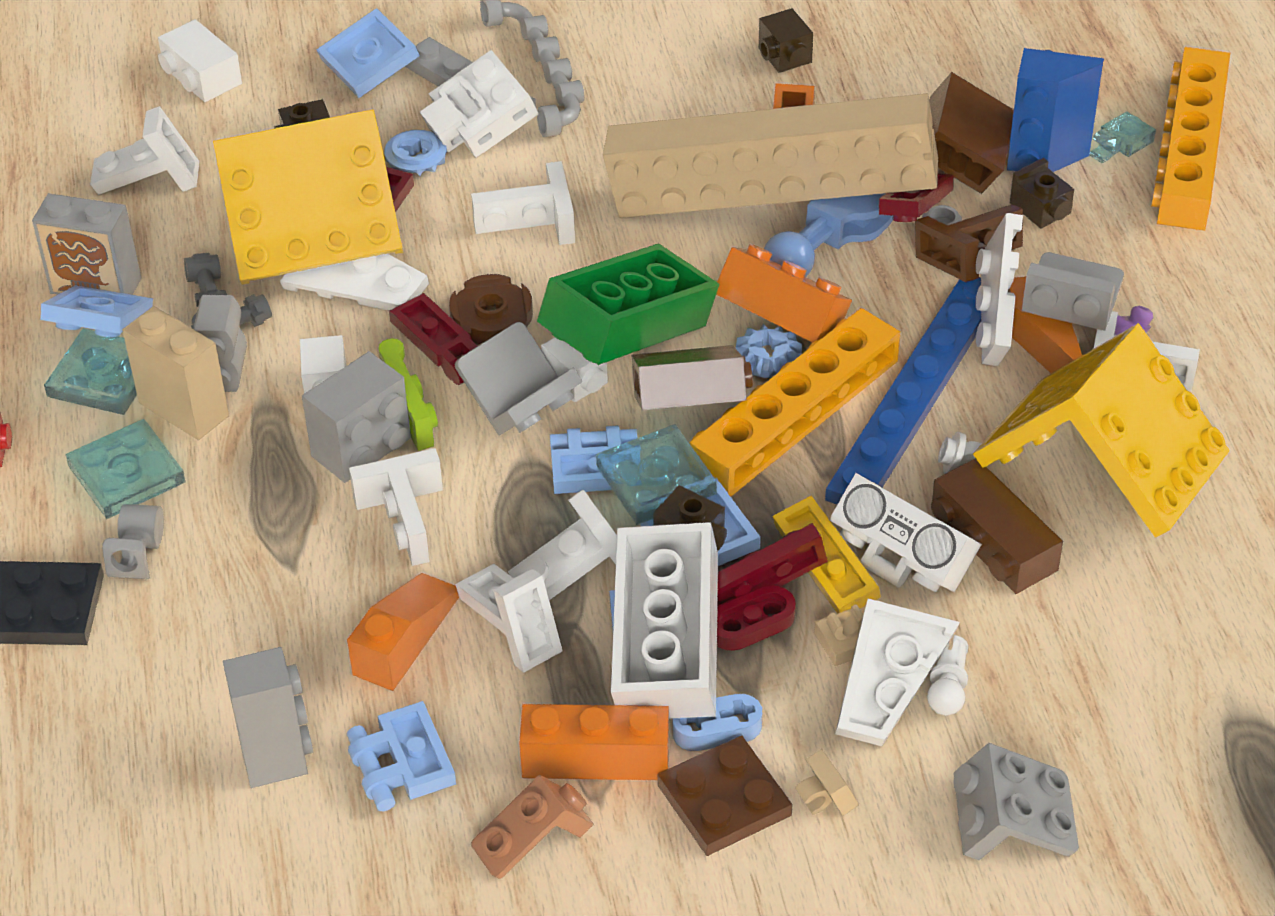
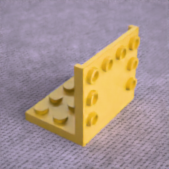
[213,109,403,285]
[973,323,1230,538]

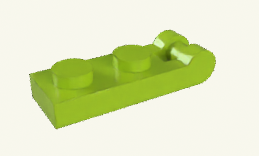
[378,338,438,451]

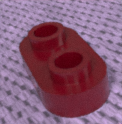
[717,585,796,651]

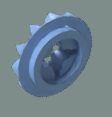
[384,130,447,177]
[736,323,802,378]

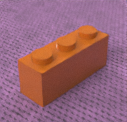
[716,244,852,343]
[519,704,669,780]

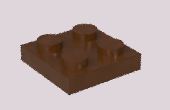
[657,735,793,856]

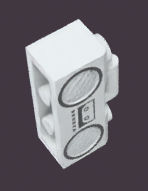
[830,473,982,592]

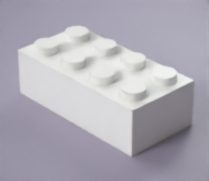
[611,522,718,719]

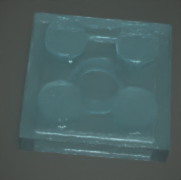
[44,328,137,415]
[65,419,186,519]
[596,424,717,525]

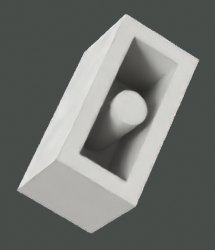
[158,19,242,102]

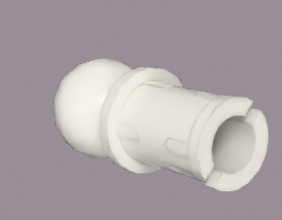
[927,635,968,716]

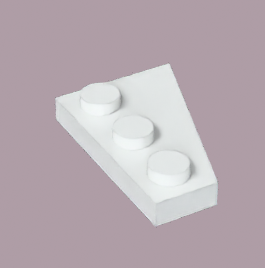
[976,213,1023,366]

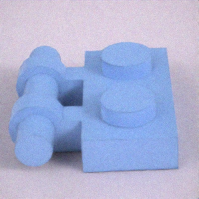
[550,425,642,494]
[347,701,456,812]

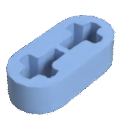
[673,694,762,751]

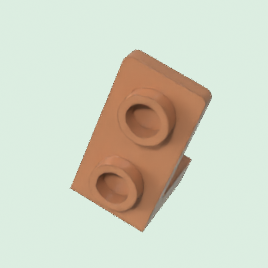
[471,775,594,879]

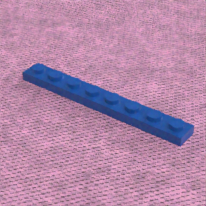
[825,277,981,505]

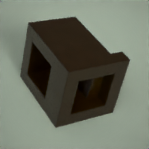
[1009,158,1074,229]

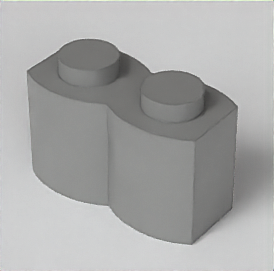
[193,295,247,392]

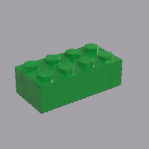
[537,243,720,365]

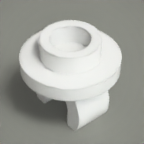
[938,432,982,474]

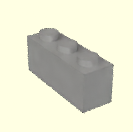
[223,647,313,788]

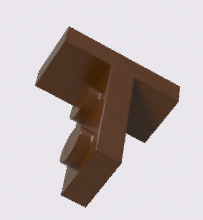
[915,204,1023,282]

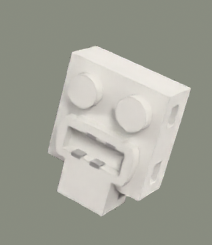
[420,50,539,158]

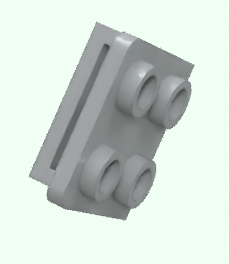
[1022,252,1124,331]
[455,322,583,435]
[953,743,1079,860]

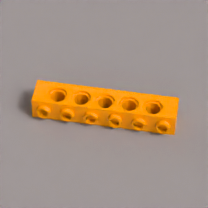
[1151,47,1231,231]
[689,308,900,497]

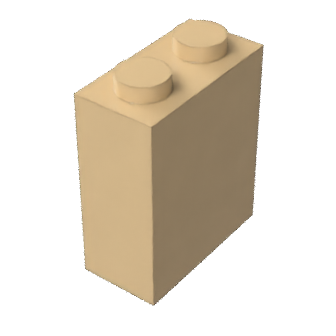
[122,306,229,440]

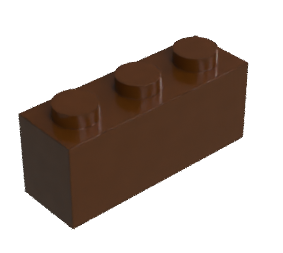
[931,458,1063,594]

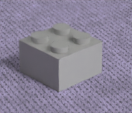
[302,351,411,483]

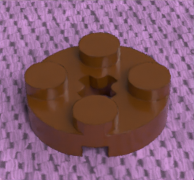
[449,274,533,345]

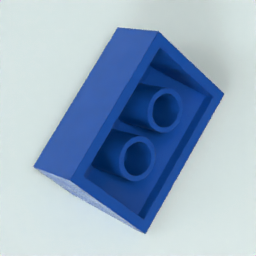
[1007,48,1104,172]

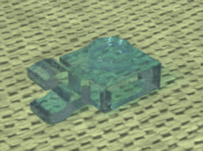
[1089,111,1156,163]

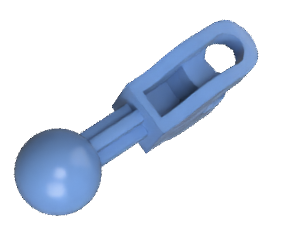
[764,193,893,277]

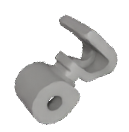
[102,504,164,579]

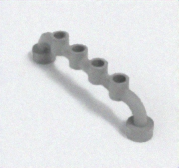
[480,0,584,137]

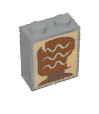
[32,193,141,295]

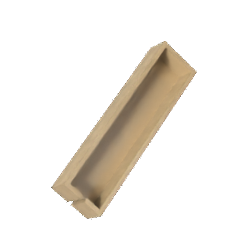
[603,93,938,218]

